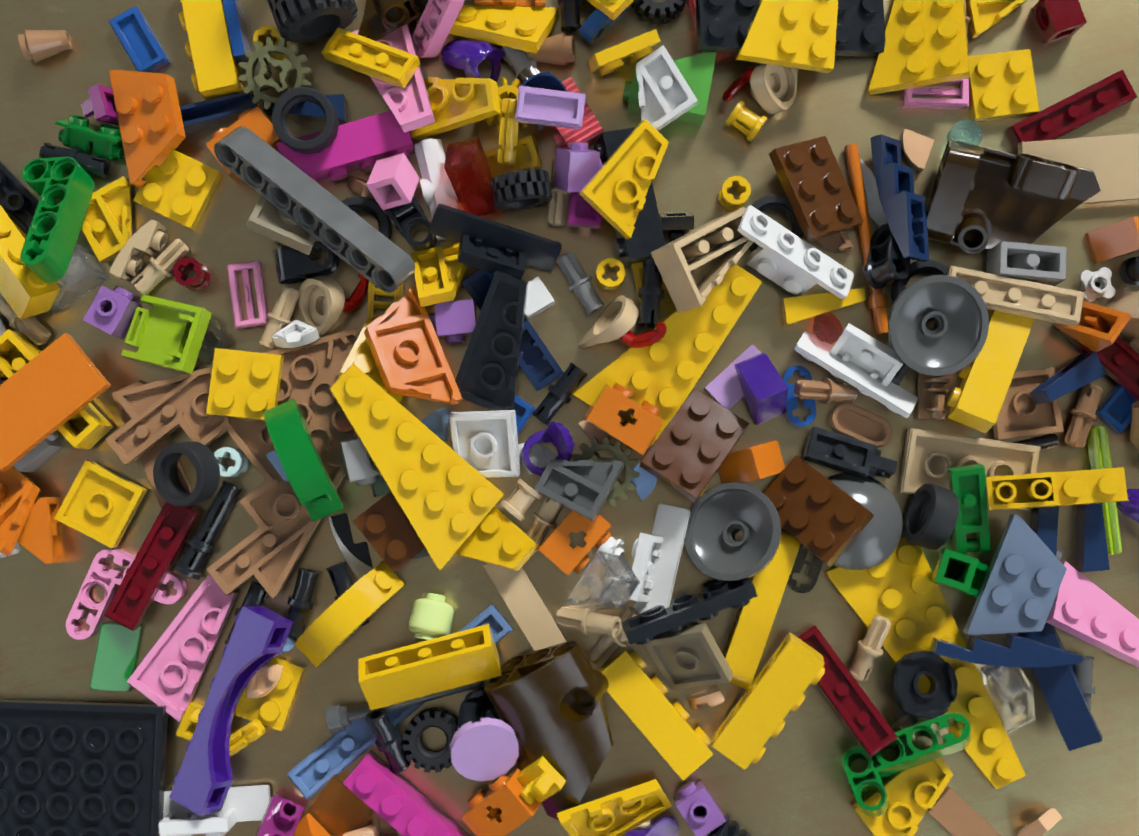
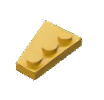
[449,5,559,54]
[411,77,501,141]
[556,779,672,836]

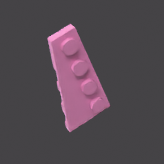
[352,24,435,133]
[1046,561,1139,668]
[127,574,238,722]

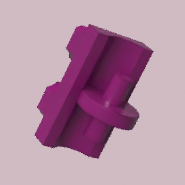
[255,794,304,836]

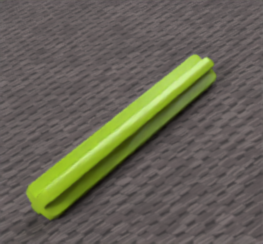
[1087,426,1122,555]

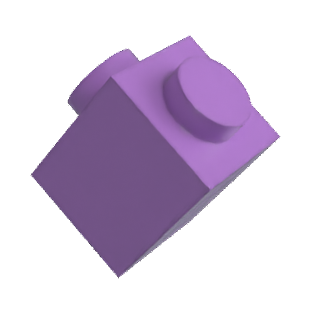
[554,142,602,192]
[83,285,142,339]
[429,299,477,344]
[673,780,726,836]

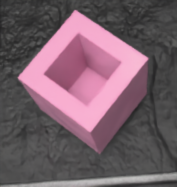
[366,153,420,210]

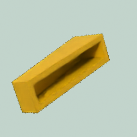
[780,288,866,327]

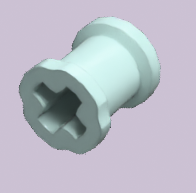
[214,447,249,477]

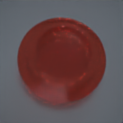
[813,312,843,344]

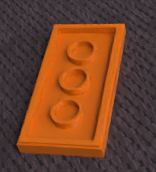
[0,333,111,471]

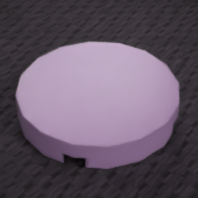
[450,717,519,781]

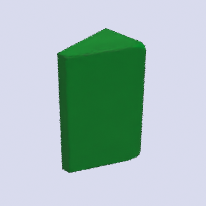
[90,620,142,692]

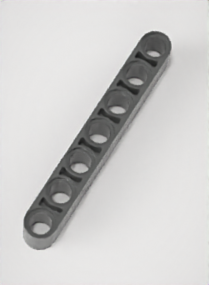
[214,126,415,293]

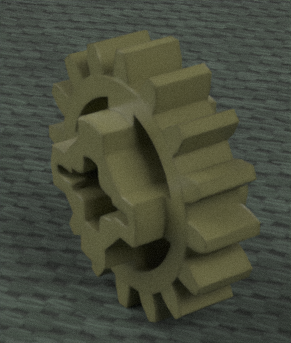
[238,37,312,111]
[571,436,640,507]

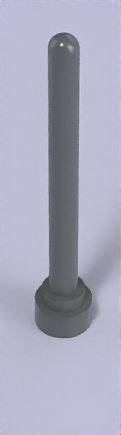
[325,681,484,734]

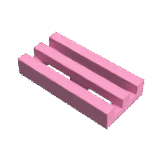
[902,78,969,110]
[227,260,269,330]

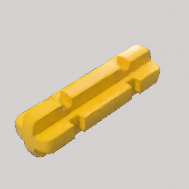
[496,98,519,165]
[229,719,266,757]

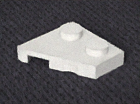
[635,45,699,131]

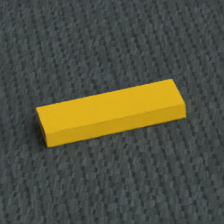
[321,27,421,89]

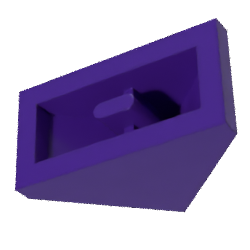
[734,353,788,425]

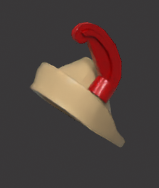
[722,63,798,114]
[299,273,369,337]
[578,295,667,349]

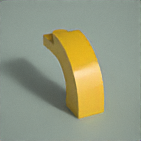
[294,561,405,668]

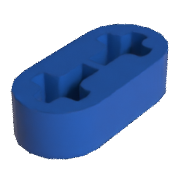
[579,4,631,44]
[781,365,817,428]

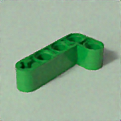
[20,157,95,283]
[842,712,971,817]

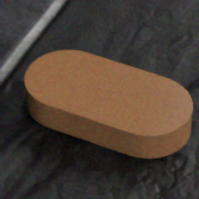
[828,402,893,448]

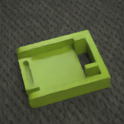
[121,294,212,375]

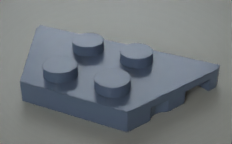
[963,514,1067,635]

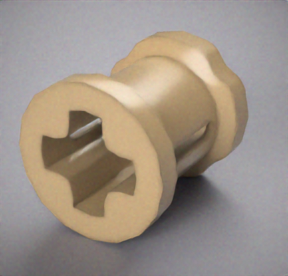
[500,478,542,521]

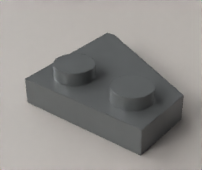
[534,460,625,522]

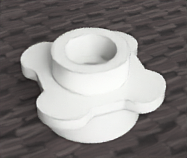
[1079,267,1115,302]
[595,536,625,568]

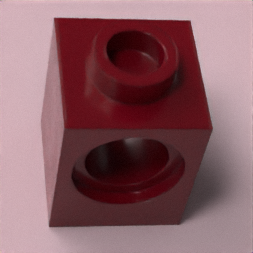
[1031,0,1087,44]

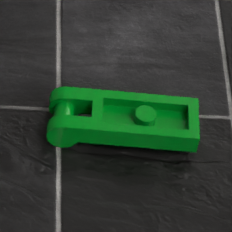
[948,464,991,555]

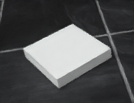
[449,410,521,478]

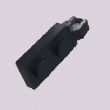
[803,426,898,479]

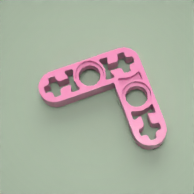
[412,0,464,58]
[65,549,188,640]

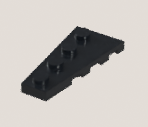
[455,270,529,411]
[621,579,758,645]

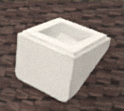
[525,276,555,320]

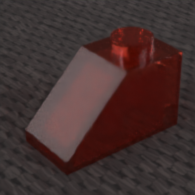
[444,137,497,216]

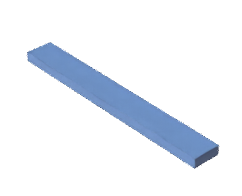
[287,604,513,800]

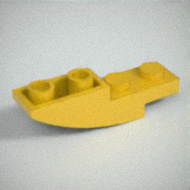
[986,467,1128,510]

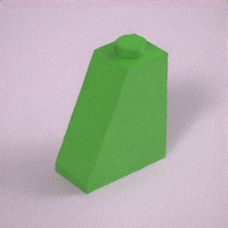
[622,52,717,125]

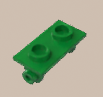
[55,115,125,161]

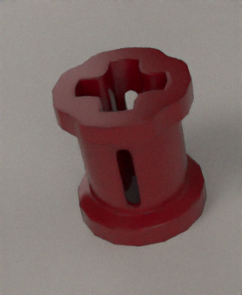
[173,257,211,292]

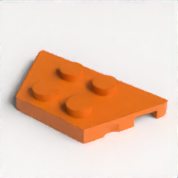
[109,70,186,188]
[364,286,462,405]
[0,466,40,557]

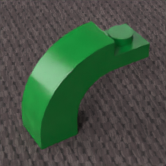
[263,399,344,522]
[931,548,990,597]

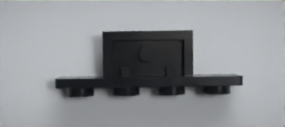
[428,204,562,279]

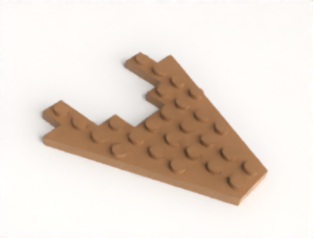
[105,328,360,599]

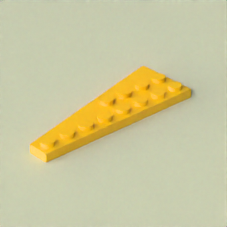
[824,535,1026,790]

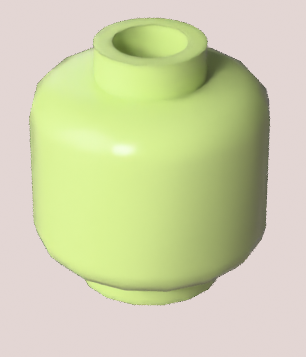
[408,593,454,642]

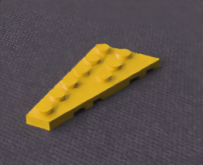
[736,0,838,73]
[869,0,970,95]
[572,264,762,445]
[329,363,504,571]

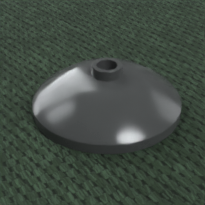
[888,275,989,376]
[827,473,903,570]
[684,482,781,582]

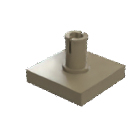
[246,196,317,255]
[644,622,733,690]

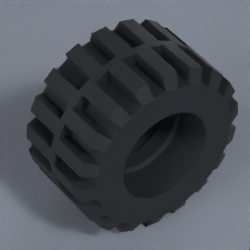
[267,0,358,43]

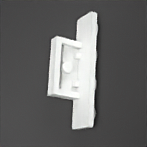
[738,205,854,299]
[794,323,918,418]
[625,503,690,614]
[159,785,271,836]

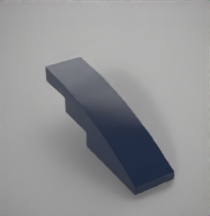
[870,134,929,262]
[461,269,564,392]
[1018,622,1103,751]
[929,633,1083,668]

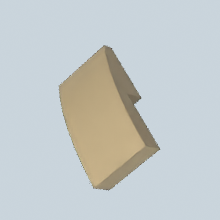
[109,219,168,283]

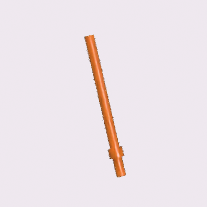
[844,144,889,335]

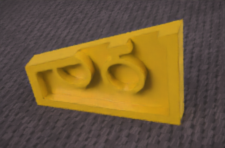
[579,119,669,239]
[852,745,954,836]

